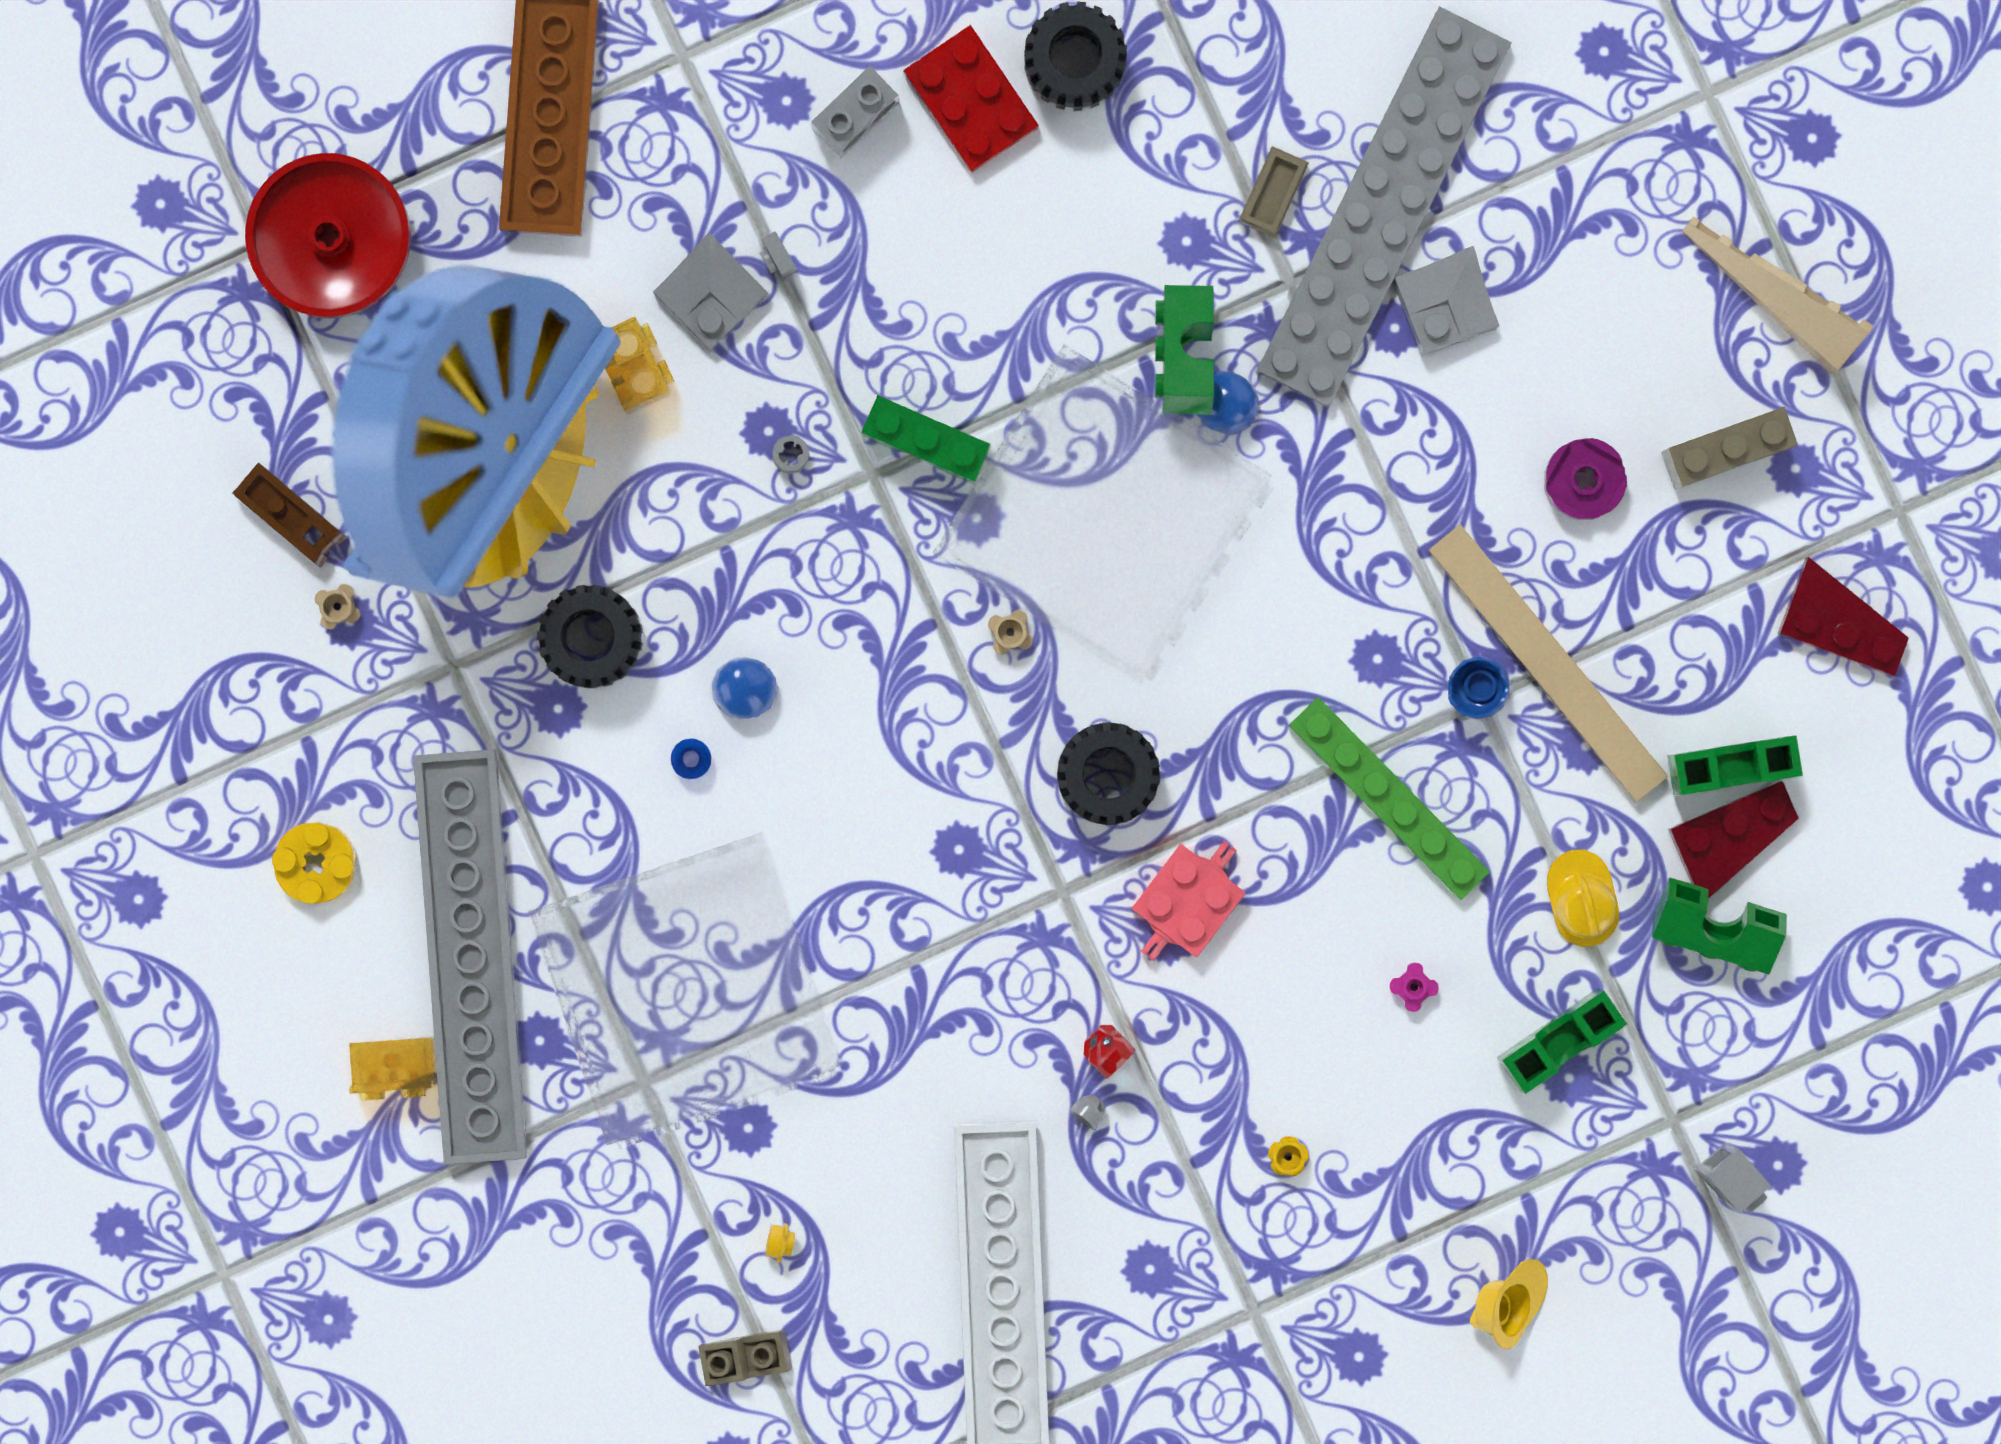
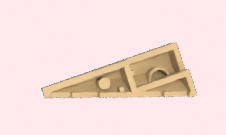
[1682,216,1874,375]

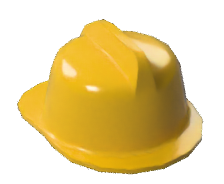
[1547,849,1619,947]
[1470,1258,1548,1349]

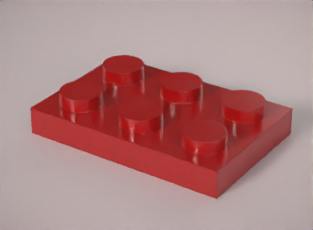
[903,24,1039,173]

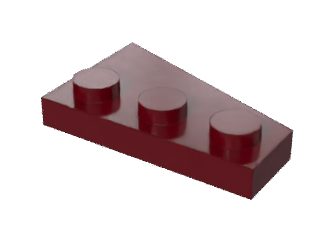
[1777,557,1909,676]

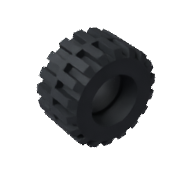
[1024,1,1127,111]
[537,585,643,689]
[1057,722,1160,825]

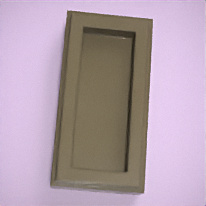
[1238,146,1309,238]

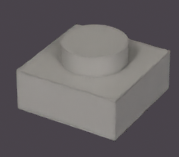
[759,231,797,279]

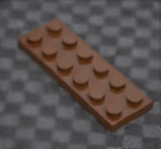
[499,0,599,237]

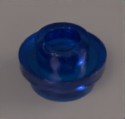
[671,738,712,779]

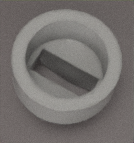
[1069,1095,1106,1130]

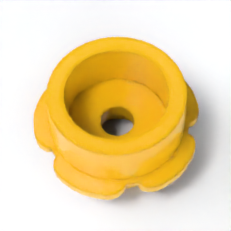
[1268,1136,1309,1177]
[765,1223,795,1263]

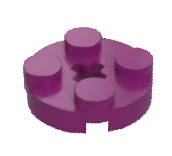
[1544,438,1627,520]

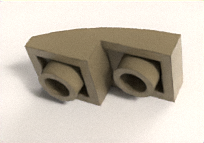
[698,1329,792,1386]

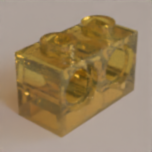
[605,316,675,414]

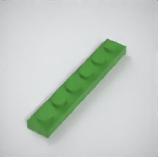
[1288,697,1490,900]

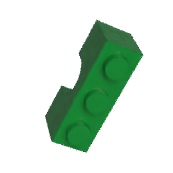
[1155,285,1214,415]
[861,395,991,485]
[1667,735,1803,795]
[1652,877,1787,975]
[1497,988,1628,1094]

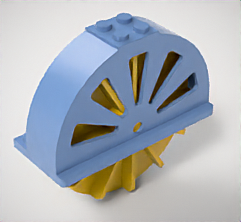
[332,265,621,598]

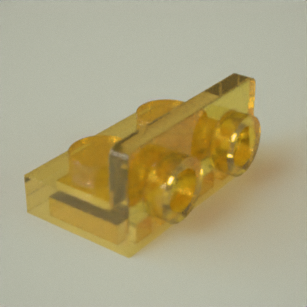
[349,1037,436,1101]

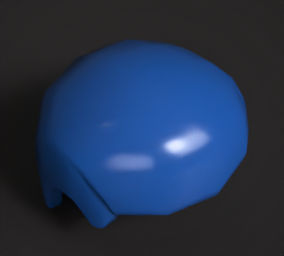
[1197,371,1259,435]
[1448,656,1510,720]
[711,657,777,719]

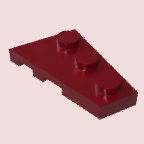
[1668,781,1799,899]

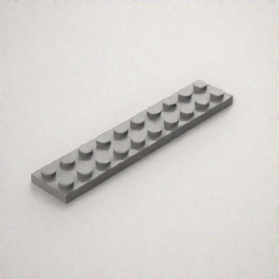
[1256,6,1512,408]
[413,749,527,1165]

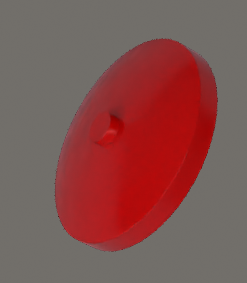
[245,153,411,318]

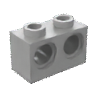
[811,66,900,158]
[1695,1142,1772,1213]

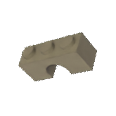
[1661,406,1798,490]

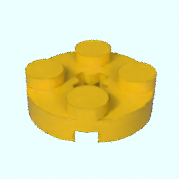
[272,822,356,904]

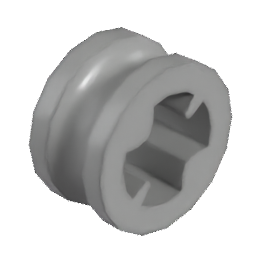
[772,435,809,474]

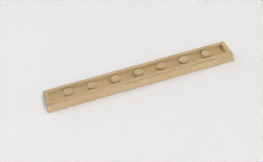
[1428,524,1669,802]

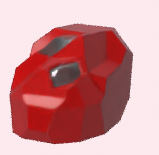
[1083,1025,1136,1079]

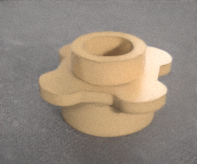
[314,584,360,629]
[988,610,1033,655]

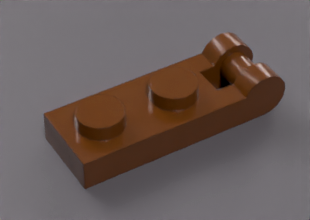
[232,462,347,568]

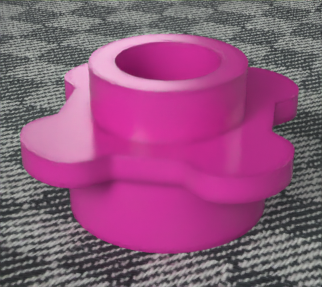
[1389,962,1439,1012]

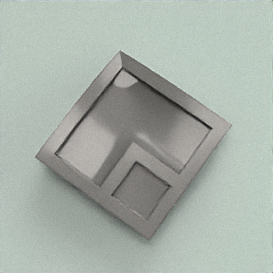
[653,232,769,351]
[1392,246,1500,356]

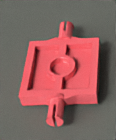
[1131,840,1246,961]

